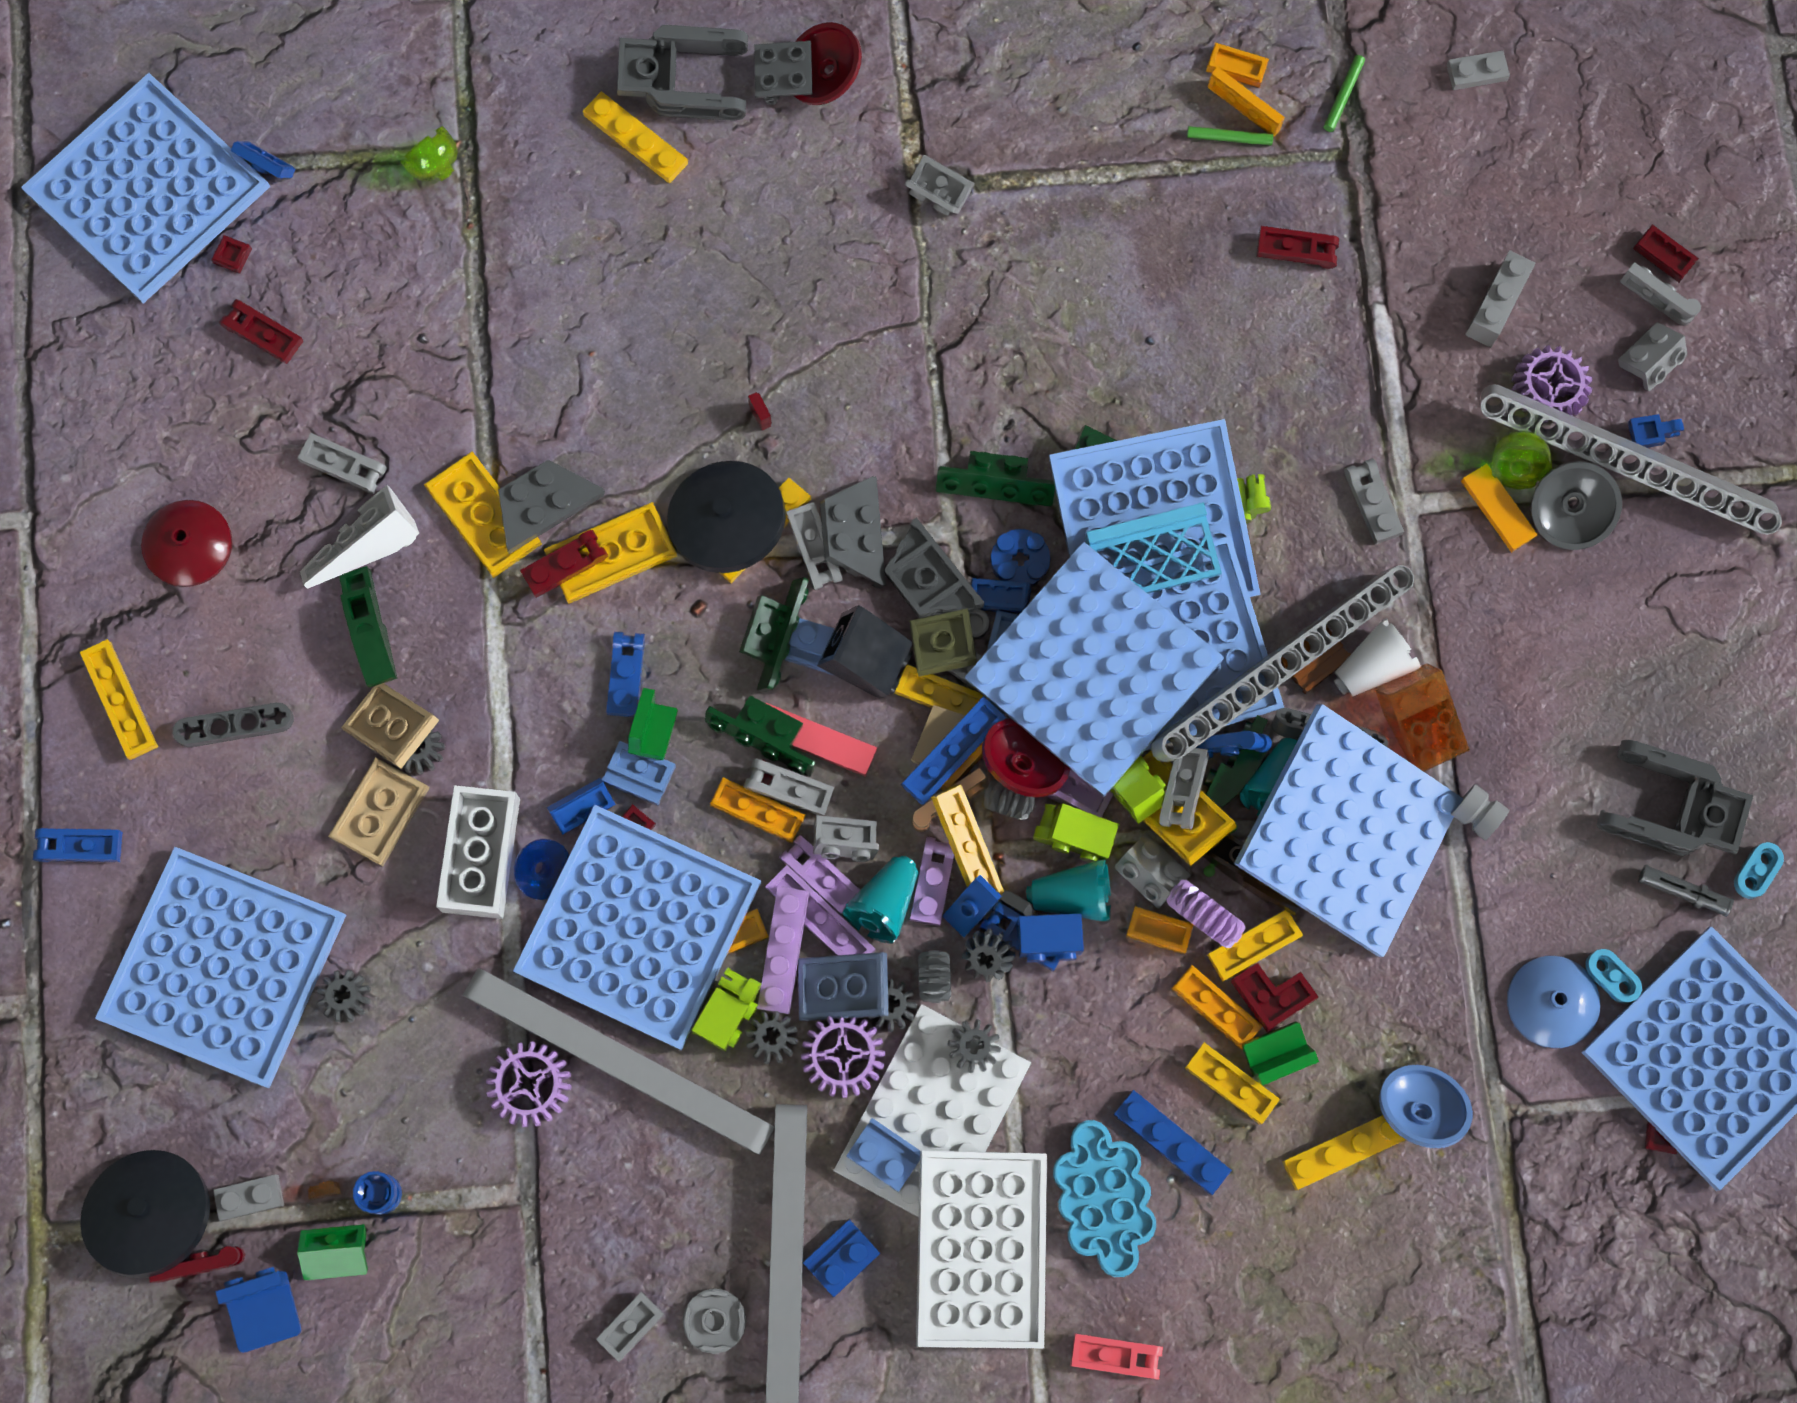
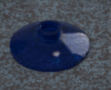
[514,839,570,900]

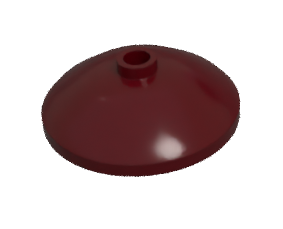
[793,22,862,105]
[141,500,232,587]
[982,718,1070,797]

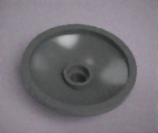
[1531,461,1622,550]

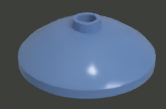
[1507,956,1600,1049]
[1379,1065,1473,1148]

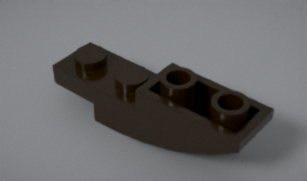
[1202,834,1301,916]

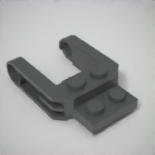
[617,25,748,121]
[1596,740,1753,857]

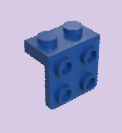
[215,1267,302,1353]

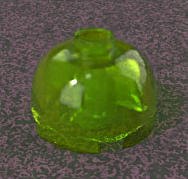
[400,126,458,182]
[1491,430,1552,490]

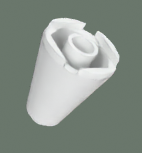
[1334,619,1421,697]

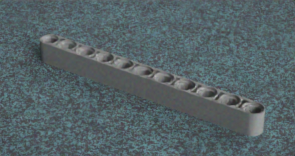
[1480,384,1782,535]
[1151,565,1414,762]
[463,968,775,1155]
[766,1104,807,1403]

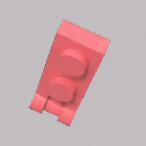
[1070,1333,1163,1380]

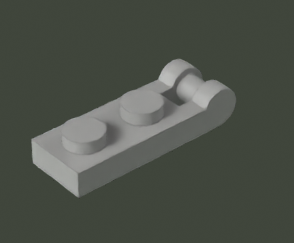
[1620,262,1701,326]
[297,433,387,494]
[1344,458,1404,545]
[786,502,843,590]
[1160,748,1209,830]
[744,758,834,816]

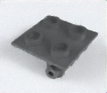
[754,41,812,105]

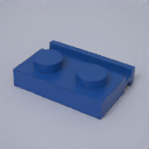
[803,1219,881,1297]

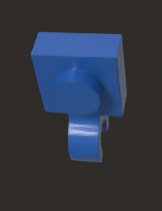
[1628,414,1684,448]

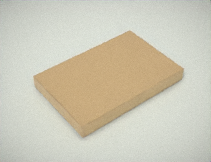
[341,683,439,769]
[328,757,429,867]

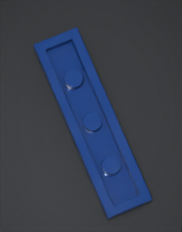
[900,696,1006,806]
[1113,1090,1232,1195]

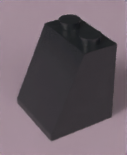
[817,605,913,699]

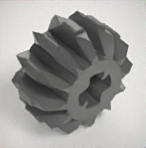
[404,729,445,775]
[983,779,1035,820]
[962,928,1015,983]
[918,950,951,1003]
[317,970,371,1023]
[867,979,917,1033]
[745,1011,798,1064]
[948,1019,1001,1073]

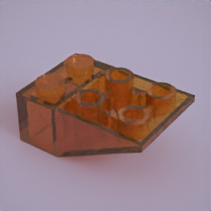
[1374,663,1470,772]

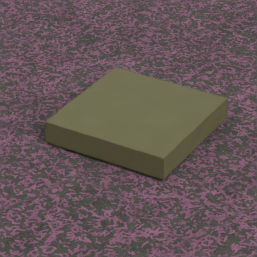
[909,608,977,677]

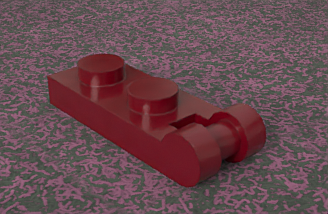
[1256,226,1339,269]
[219,299,303,364]
[520,530,608,598]
[149,1246,245,1283]

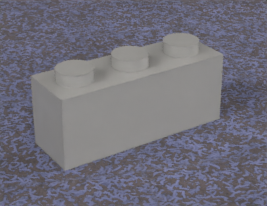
[1465,250,1536,348]

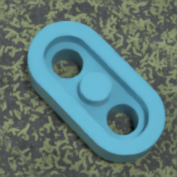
[1734,842,1784,899]
[1585,949,1642,1004]

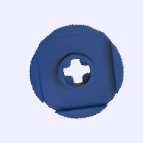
[991,529,1050,587]

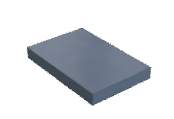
[798,952,889,1021]

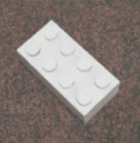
[436,785,520,919]

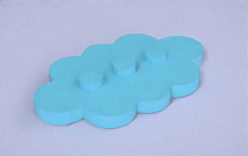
[1053,1120,1156,1277]

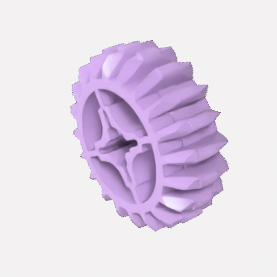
[1512,345,1592,424]
[1166,880,1246,948]
[801,1016,885,1098]
[486,1042,572,1127]

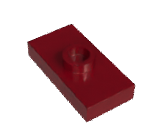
[1633,224,1699,283]

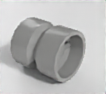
[1451,784,1510,841]

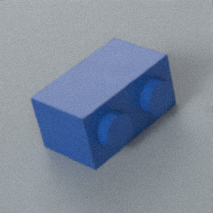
[1017,914,1084,962]

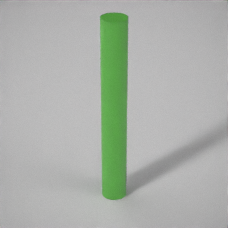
[1323,55,1365,132]
[1187,126,1273,146]

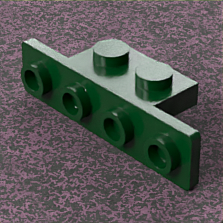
[936,451,1055,507]
[739,577,809,693]
[705,695,815,777]

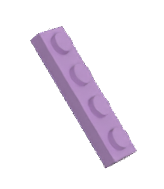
[765,865,876,956]
[757,886,810,1014]

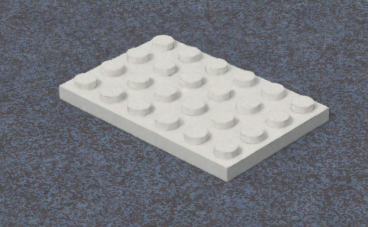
[834,1004,1031,1217]
[916,1151,1047,1348]

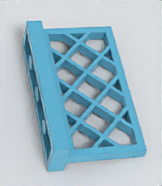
[1085,502,1222,594]

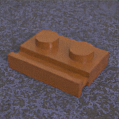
[1281,625,1351,694]

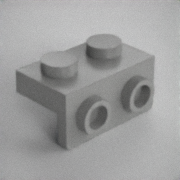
[904,155,975,216]
[1618,322,1687,391]
[813,815,879,862]
[1115,833,1191,908]

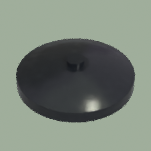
[667,461,786,573]
[80,1150,210,1278]

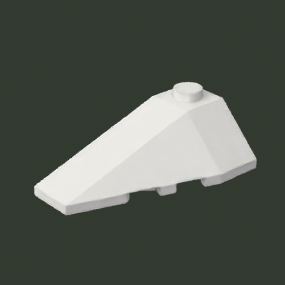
[300,485,419,589]

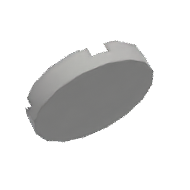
[682,1288,747,1354]

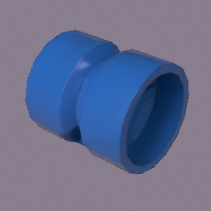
[353,1171,402,1215]

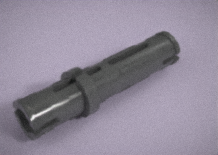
[1638,865,1734,917]

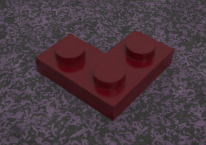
[1231,963,1319,1032]

